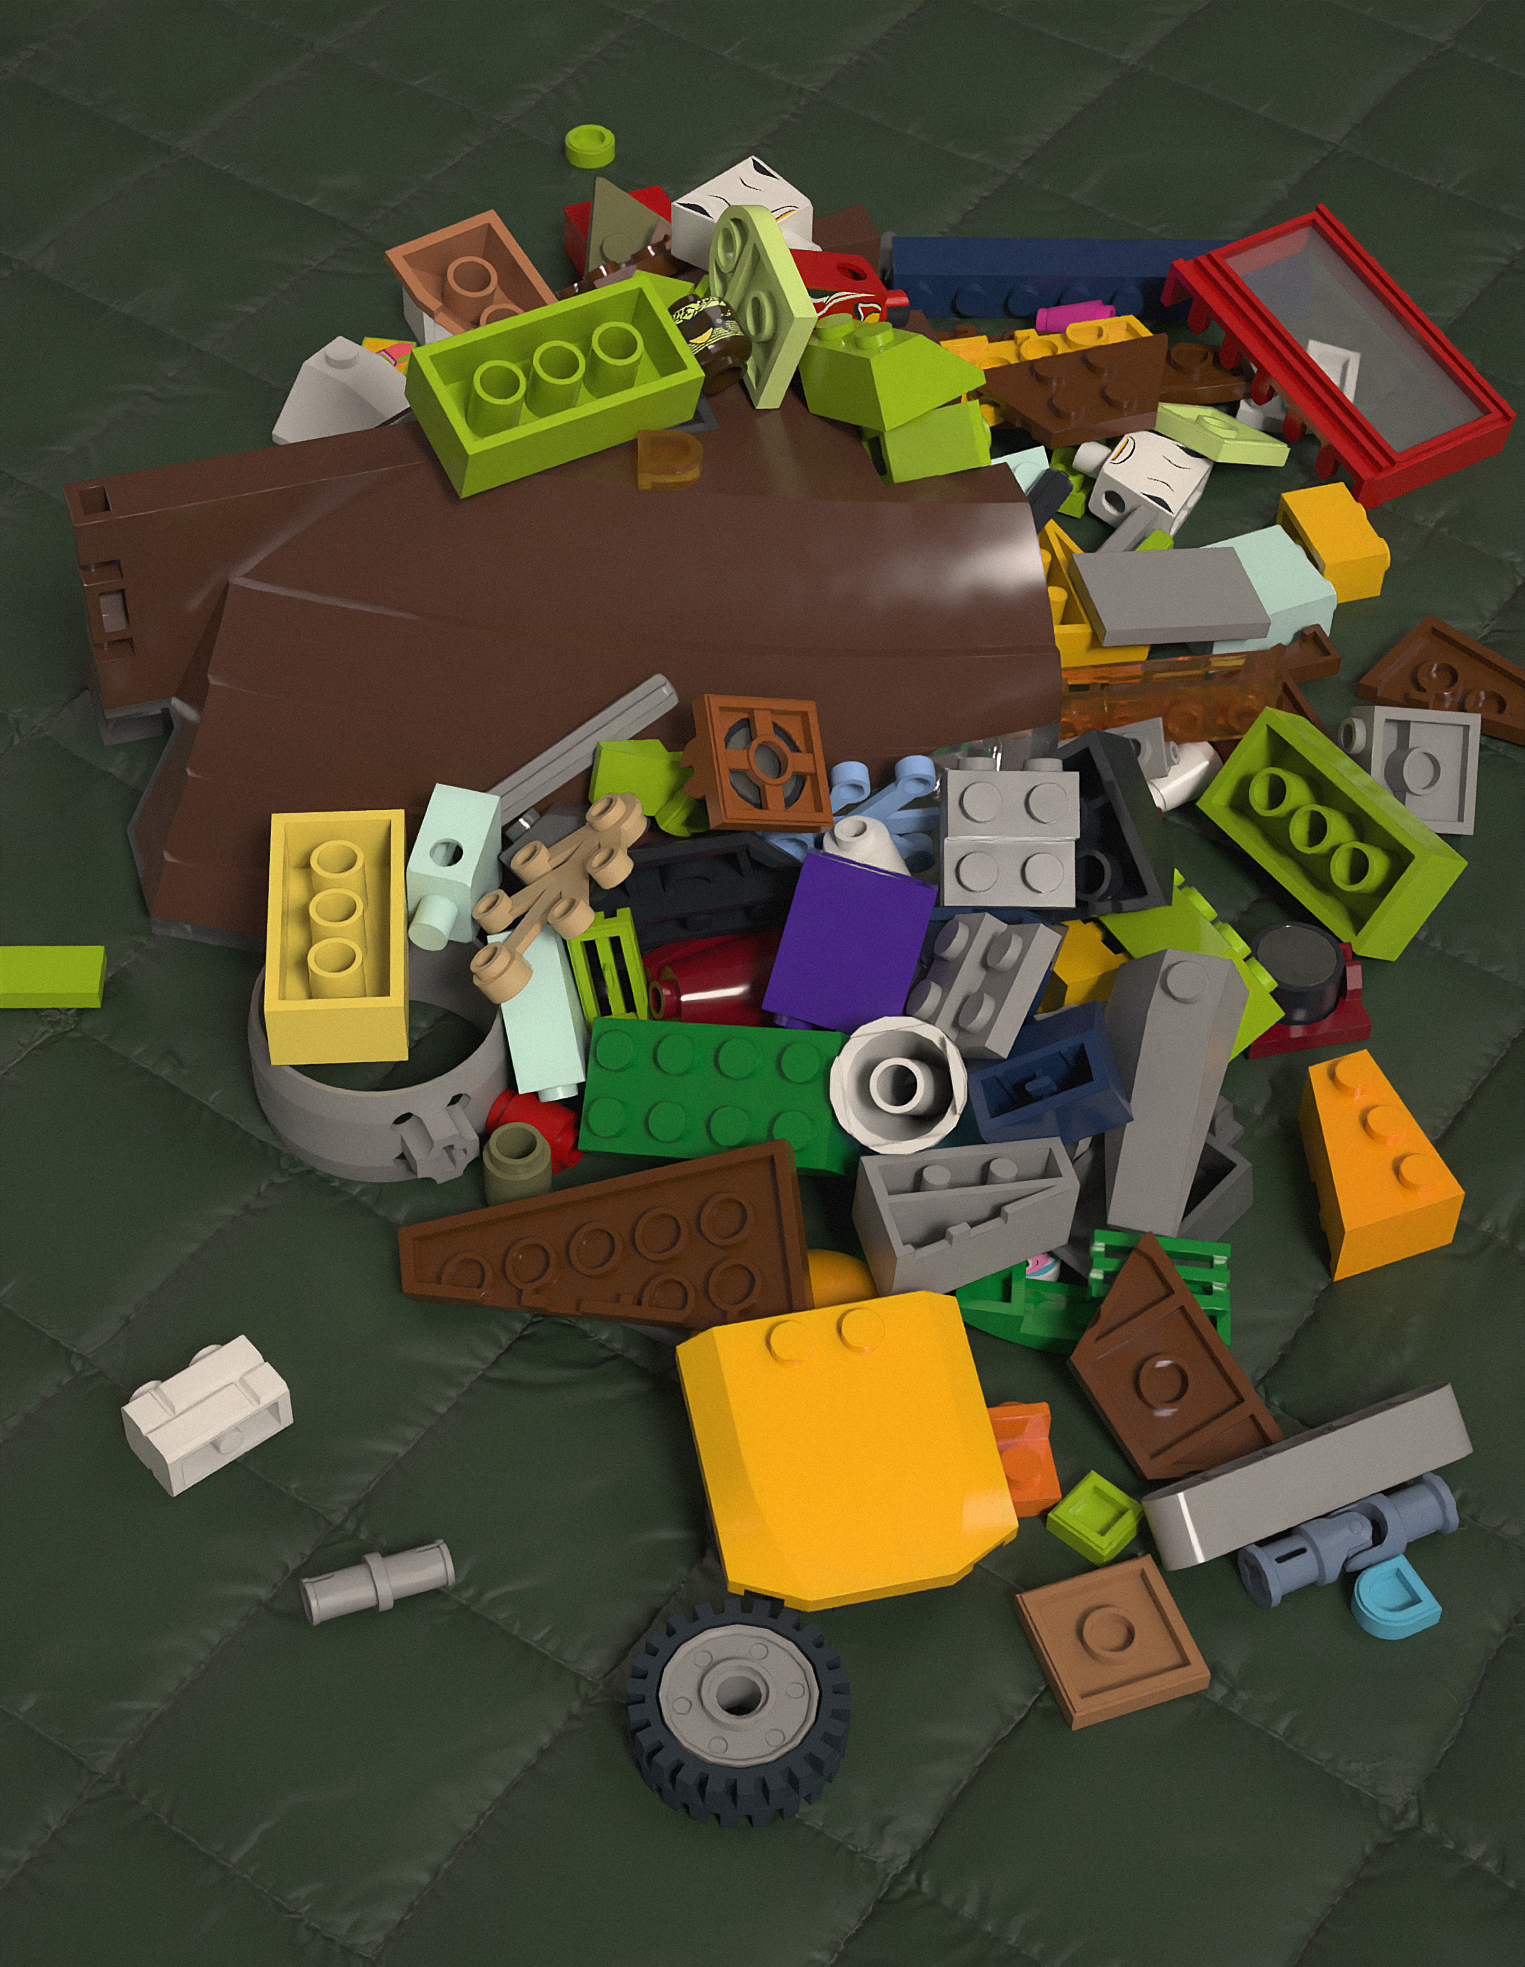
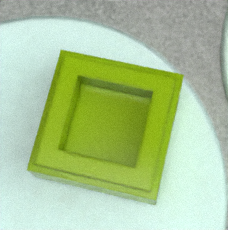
[1046,1470,1147,1569]

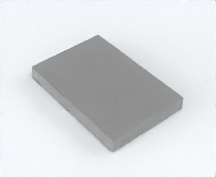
[1067,547,1271,647]

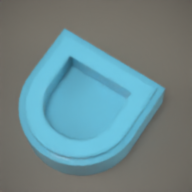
[1351,1553,1442,1640]

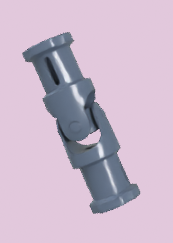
[1237,1471,1459,1610]

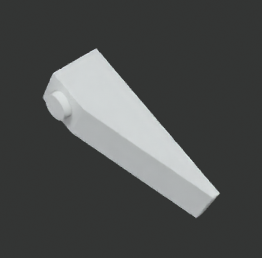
[272,336,410,445]

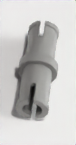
[299,1539,455,1626]

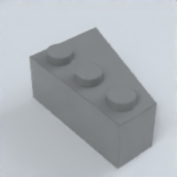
[851,1136,1080,1298]

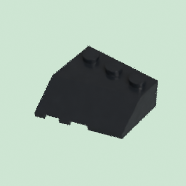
[1019,728,1176,922]

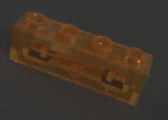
[1036,649,1283,755]

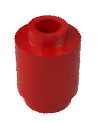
[486,1088,585,1175]

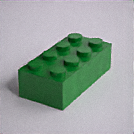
[578,1017,860,1180]

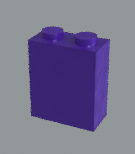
[762,847,939,1036]

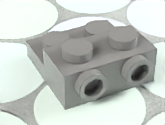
[1338,706,1481,835]
[939,757,1080,910]
[906,912,1062,1059]

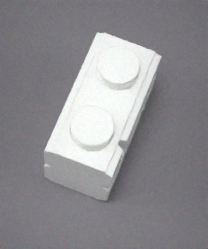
[121,1335,294,1497]

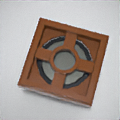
[679,694,835,834]

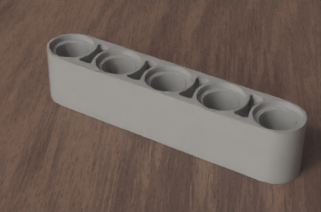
[1141,1381,1474,1571]

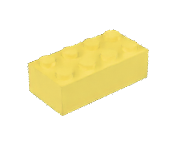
[264,809,409,1066]

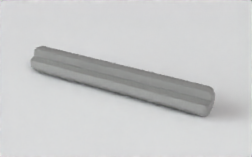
[484,673,679,828]

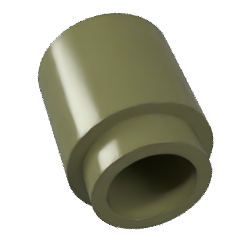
[483,1122,553,1207]

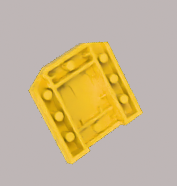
[675,1290,1019,1612]

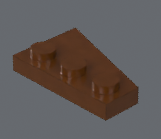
[1357,614,1525,745]

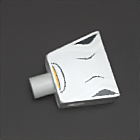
[671,156,822,271]
[1072,430,1215,537]

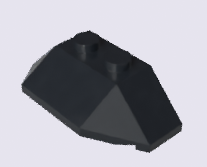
[583,830,804,959]

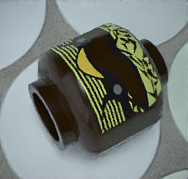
[668,294,752,394]

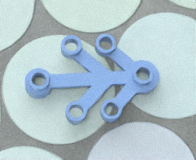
[755,755,940,873]

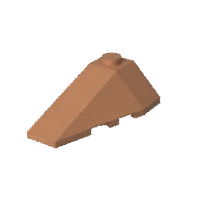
[384,209,558,336]

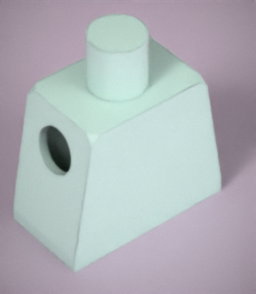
[406,783,502,951]

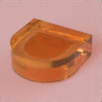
[638,430,703,490]

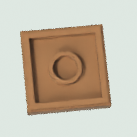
[1014,1554,1211,1731]

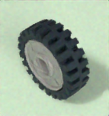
[626,1597,851,1829]

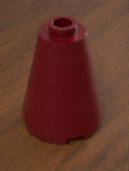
[649,925,835,1032]

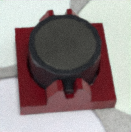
[1243,922,1372,1060]

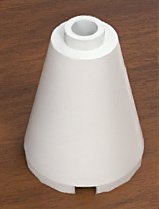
[830,1016,968,1155]

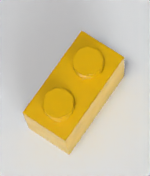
[1276,482,1390,604]

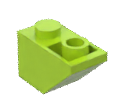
[855,399,992,485]

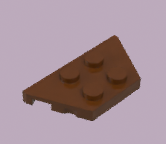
[967,333,1168,450]
[1066,1231,1286,1483]

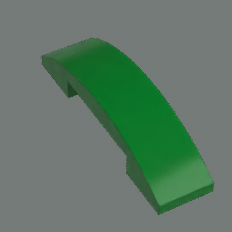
[954,1261,1231,1356]

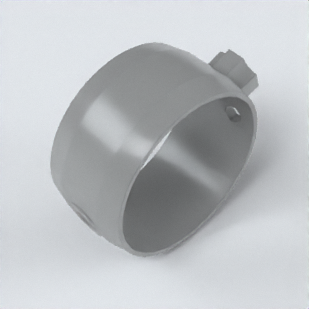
[248,937,515,1184]

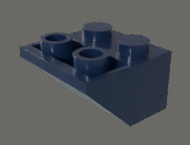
[967,999,1134,1146]

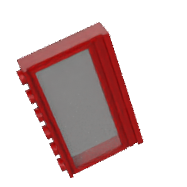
[1160,203,1517,511]

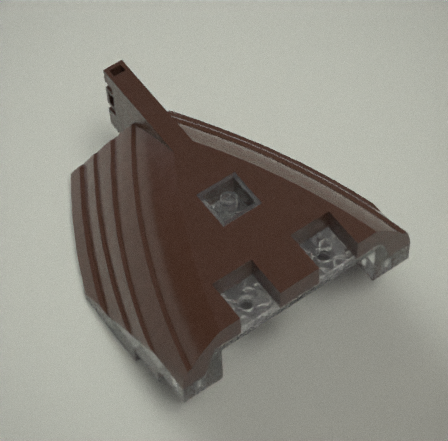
[62,203,1062,970]

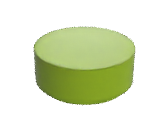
[565,124,615,169]

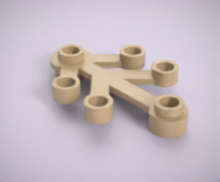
[470,792,647,1004]

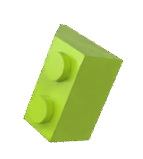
[798,313,986,432]

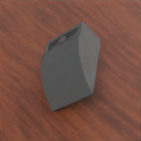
[1050,1096,1253,1285]

